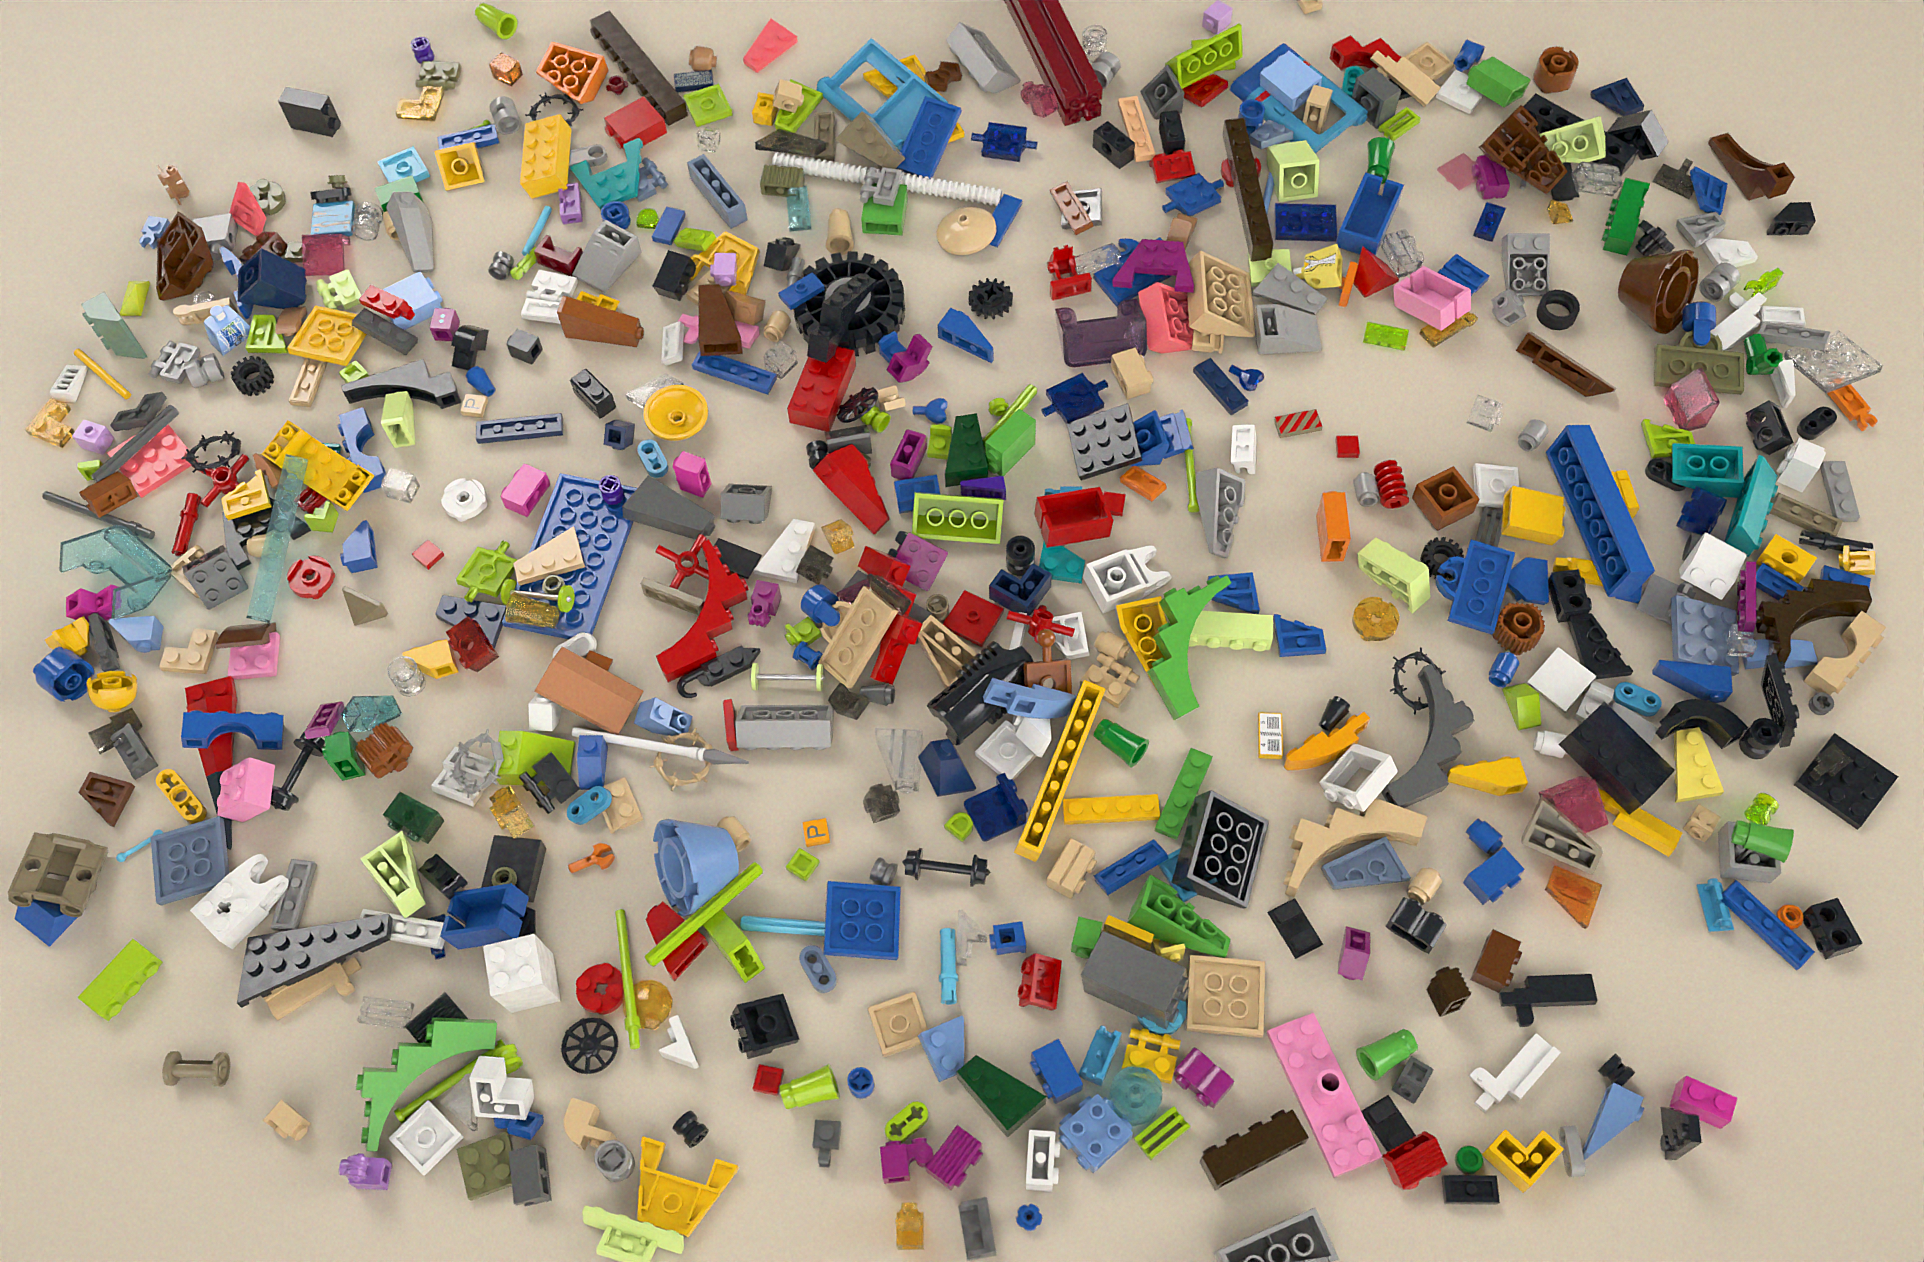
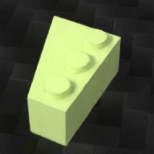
[1357,537,1431,614]
[361,831,426,918]

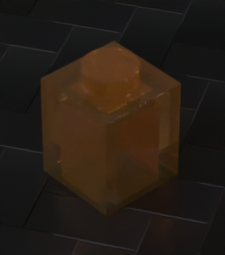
[489,52,523,87]

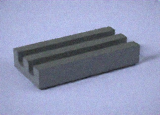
[1475,507,1503,547]

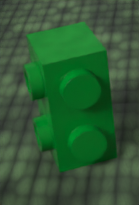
[322,731,366,781]

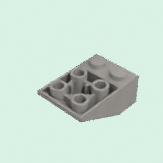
[572,220,642,293]
[1502,233,1550,296]
[1254,304,1322,354]

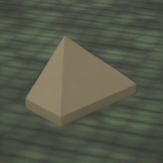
[342,586,388,626]

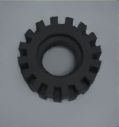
[231,356,274,396]
[1420,537,1464,580]

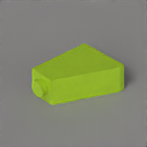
[702,909,765,983]

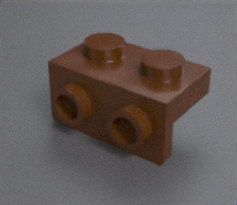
[238,232,287,264]

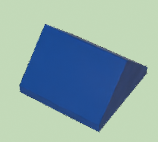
[1131,410,1169,466]
[15,899,86,947]

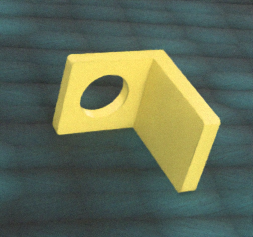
[1153,938,1185,963]

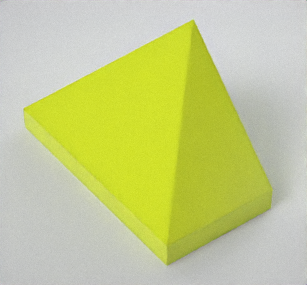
[119,281,150,316]

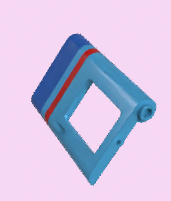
[1230,43,1368,154]

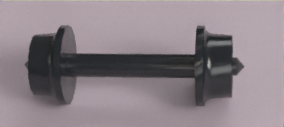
[270,732,325,811]
[902,848,991,887]

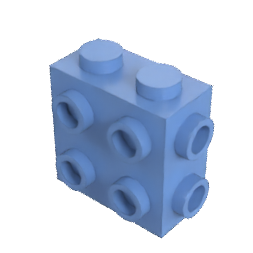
[1058,1094,1133,1173]

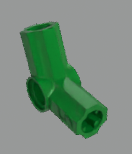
[1743,334,1783,375]

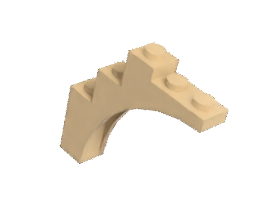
[1283,798,1427,897]

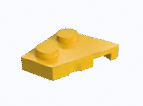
[221,469,272,521]

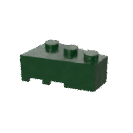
[956,1055,1047,1138]

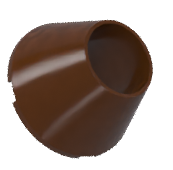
[1618,249,1699,334]

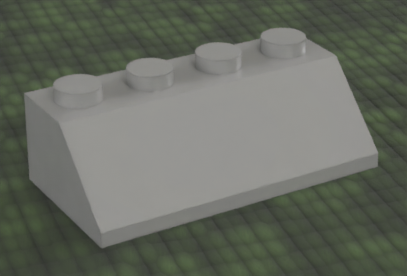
[946,22,1021,94]
[735,705,834,750]

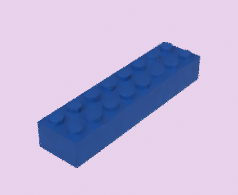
[1546,425,1655,597]

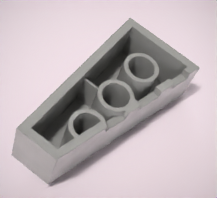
[1213,1208,1339,1262]

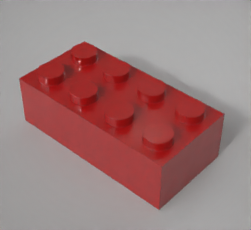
[787,347,856,432]

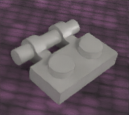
[860,167,902,206]
[149,341,201,384]

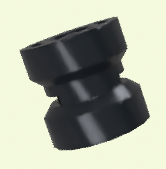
[806,440,828,469]
[1598,1053,1636,1086]
[672,1111,709,1148]

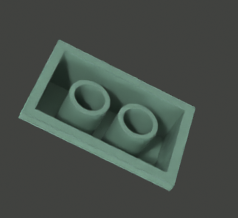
[81,292,147,359]

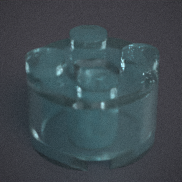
[1109,1066,1162,1126]

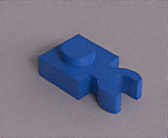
[493,1111,544,1140]

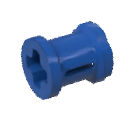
[793,641,823,670]

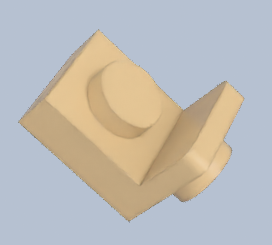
[877,385,906,411]
[1683,804,1721,842]

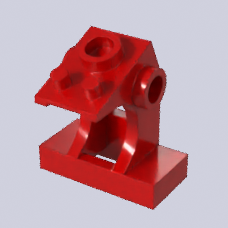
[1047,245,1092,301]

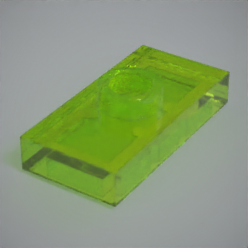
[1363,322,1409,351]

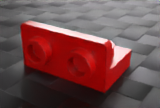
[1149,150,1196,183]
[1018,953,1062,1011]

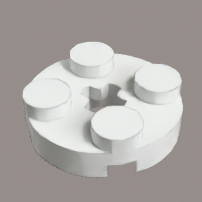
[441,478,488,522]

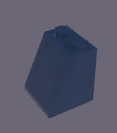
[237,248,307,309]

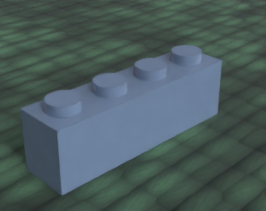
[687,154,748,229]

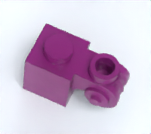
[747,580,781,628]
[880,1138,934,1184]

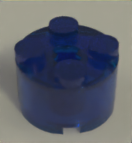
[1676,486,1727,535]

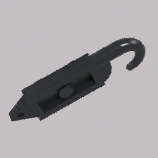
[677,645,761,698]

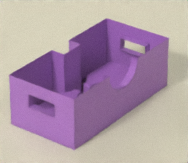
[558,183,583,224]

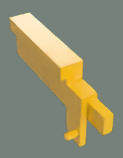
[1592,788,1683,857]

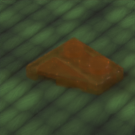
[1545,865,1602,929]

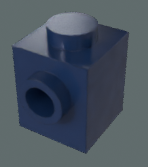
[603,420,635,450]

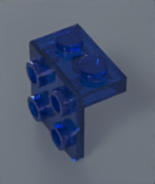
[964,773,1028,842]

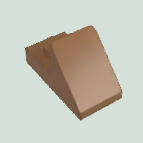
[1166,213,1198,250]

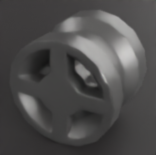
[870,857,898,886]

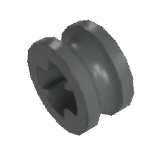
[1808,692,1834,715]

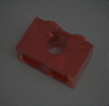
[446,616,499,672]

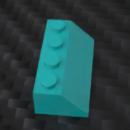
[1724,455,1778,557]

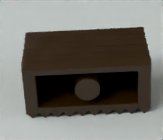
[1426,966,1472,1017]

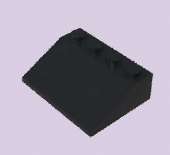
[1558,701,1675,815]
[1171,790,1269,909]

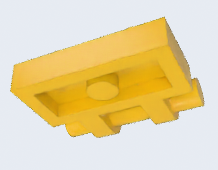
[1121,1027,1181,1084]

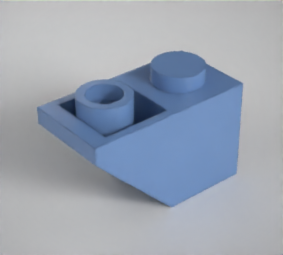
[634,697,693,736]

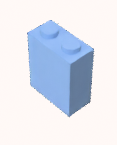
[1260,51,1322,112]
[383,271,443,330]

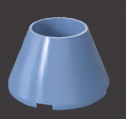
[653,819,739,916]

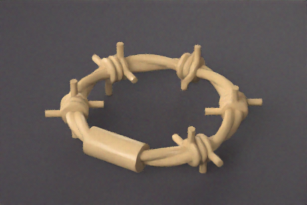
[649,727,712,791]

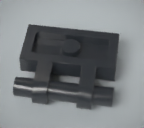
[519,752,580,814]

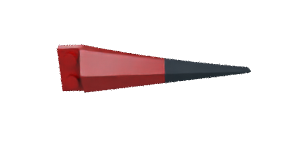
[185,676,237,850]

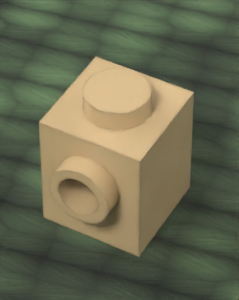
[773,79,804,113]

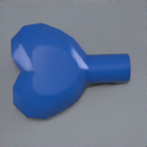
[913,398,948,424]

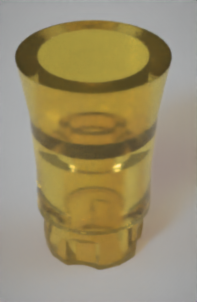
[505,592,560,628]

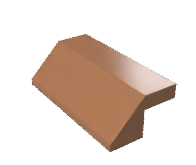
[534,647,644,735]

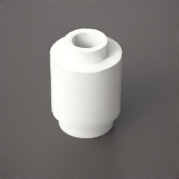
[1533,730,1568,758]

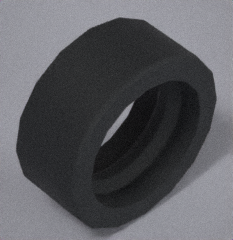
[1536,289,1580,331]

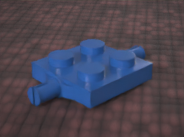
[1162,173,1224,216]

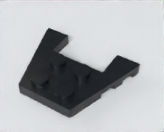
[222,497,311,571]

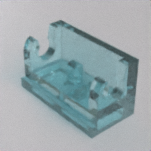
[787,185,811,232]

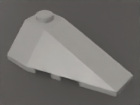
[1196,468,1245,558]

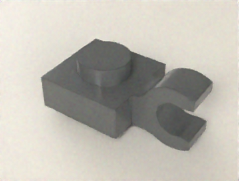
[812,1120,841,1168]

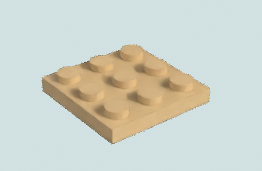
[1186,955,1265,1038]

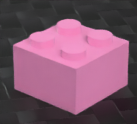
[217,757,275,823]

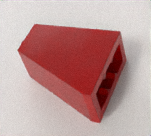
[645,901,709,981]

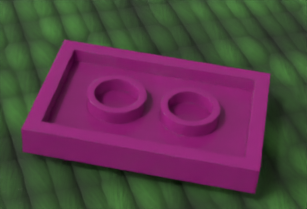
[1737,561,1756,644]

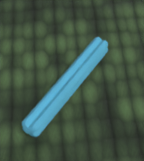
[740,916,825,936]

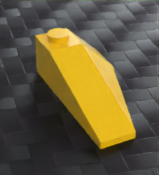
[1116,596,1167,690]

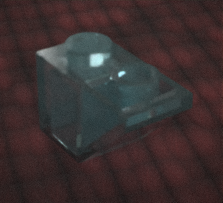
[341,695,402,732]

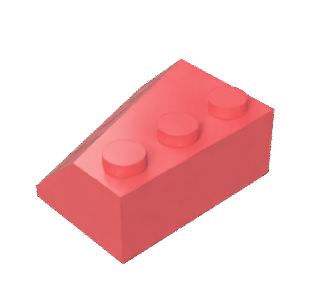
[1138,282,1193,354]

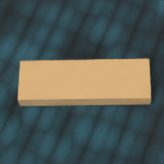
[289,357,328,407]

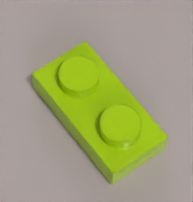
[674,227,716,251]

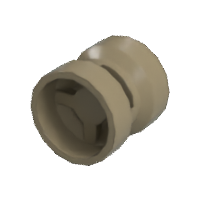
[926,594,949,624]

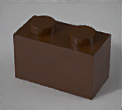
[1470,929,1522,993]

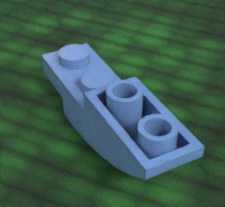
[983,678,1076,719]

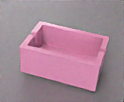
[1394,266,1471,330]

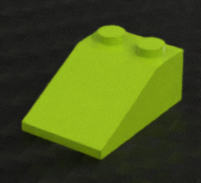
[493,730,575,786]

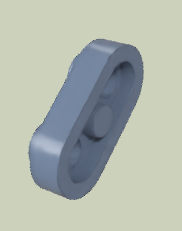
[799,945,837,993]

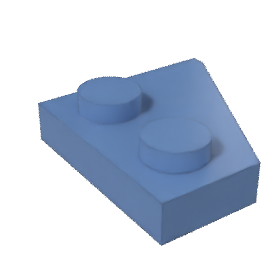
[918,1016,964,1083]

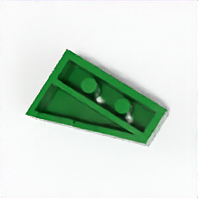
[1601,178,1650,256]

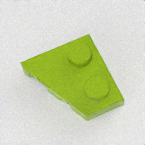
[1641,419,1695,458]

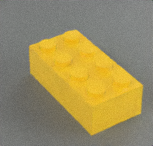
[520,114,572,199]

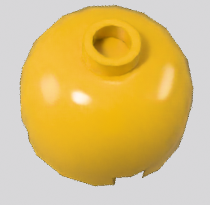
[86,671,138,712]

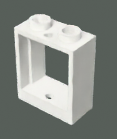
[1319,743,1398,812]

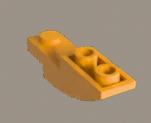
[1284,712,1370,770]

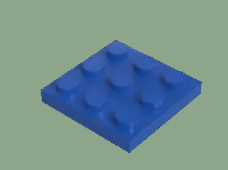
[823,881,901,961]

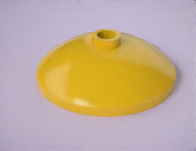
[643,385,708,441]

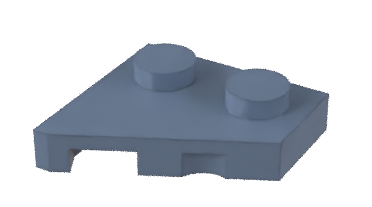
[1249,120,1293,149]

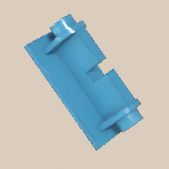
[1696,878,1734,932]

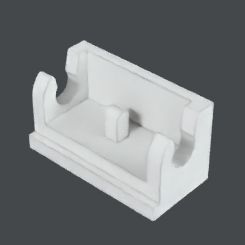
[1231,425,1257,474]

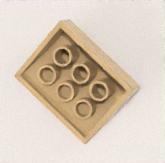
[1187,251,1255,337]

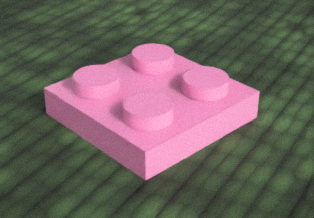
[228,632,280,680]

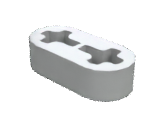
[1559,1126,1585,1177]

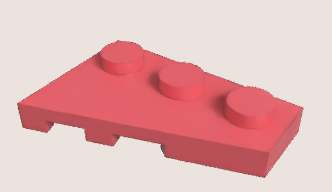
[743,18,798,73]

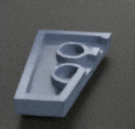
[1321,836,1411,890]

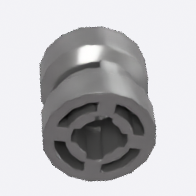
[488,251,514,280]

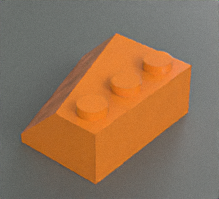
[536,41,609,104]

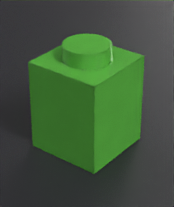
[1071,917,1103,959]

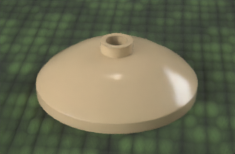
[936,207,996,255]

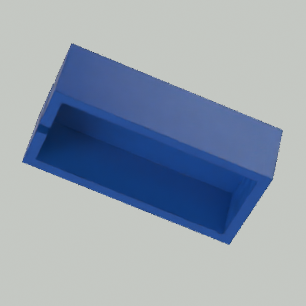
[1336,172,1404,256]

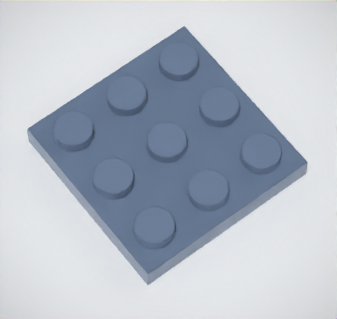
[1671,595,1739,676]
[150,816,229,906]

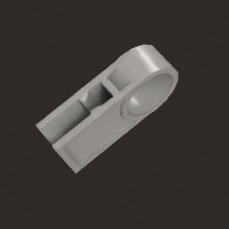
[569,144,607,171]

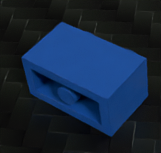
[1463,847,1525,905]
[1029,1039,1083,1104]

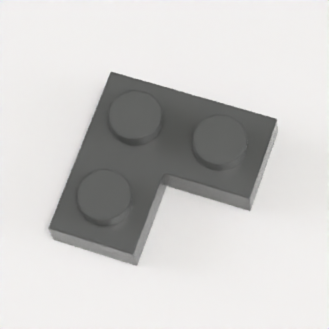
[110,392,167,431]

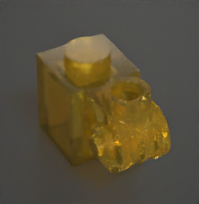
[895,1202,924,1250]

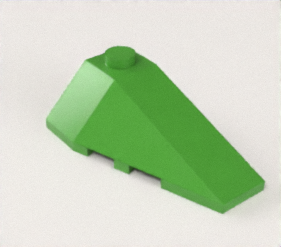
[1127,874,1231,958]

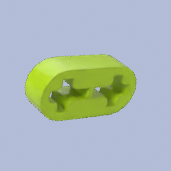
[885,1101,929,1143]

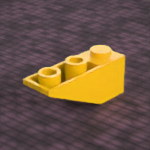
[1447,756,1528,796]

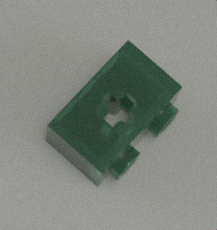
[383,791,445,844]

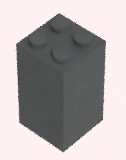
[1081,931,1190,1029]

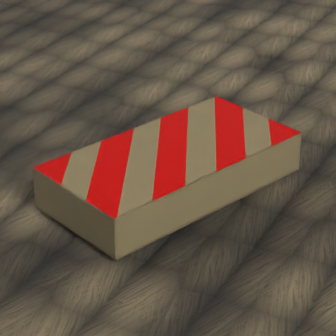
[1274,409,1322,438]

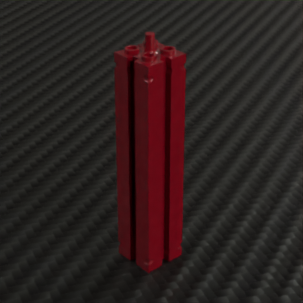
[1004,0,1103,126]

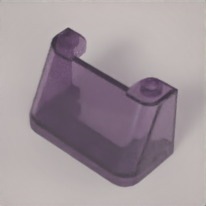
[1055,299,1147,367]

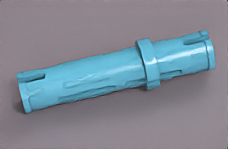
[939,928,958,1005]

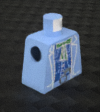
[204,305,250,356]

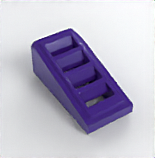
[960,476,1006,500]

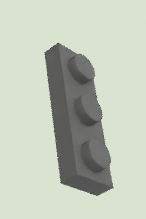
[352,308,418,356]

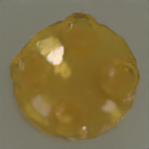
[623,980,673,1030]

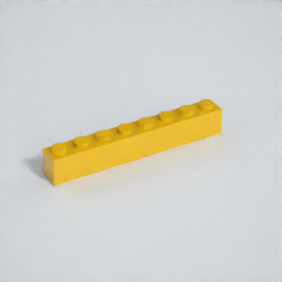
[1014,680,1105,862]

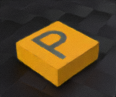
[802,818,830,847]

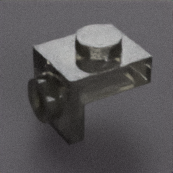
[828,683,870,720]

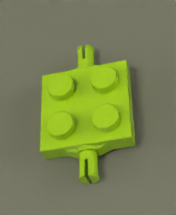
[456,541,517,602]

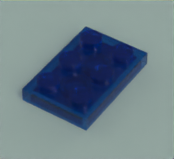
[1274,203,1337,242]

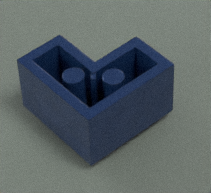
[989,563,1052,616]

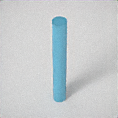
[522,206,552,256]

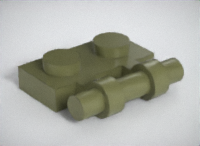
[416,61,461,91]

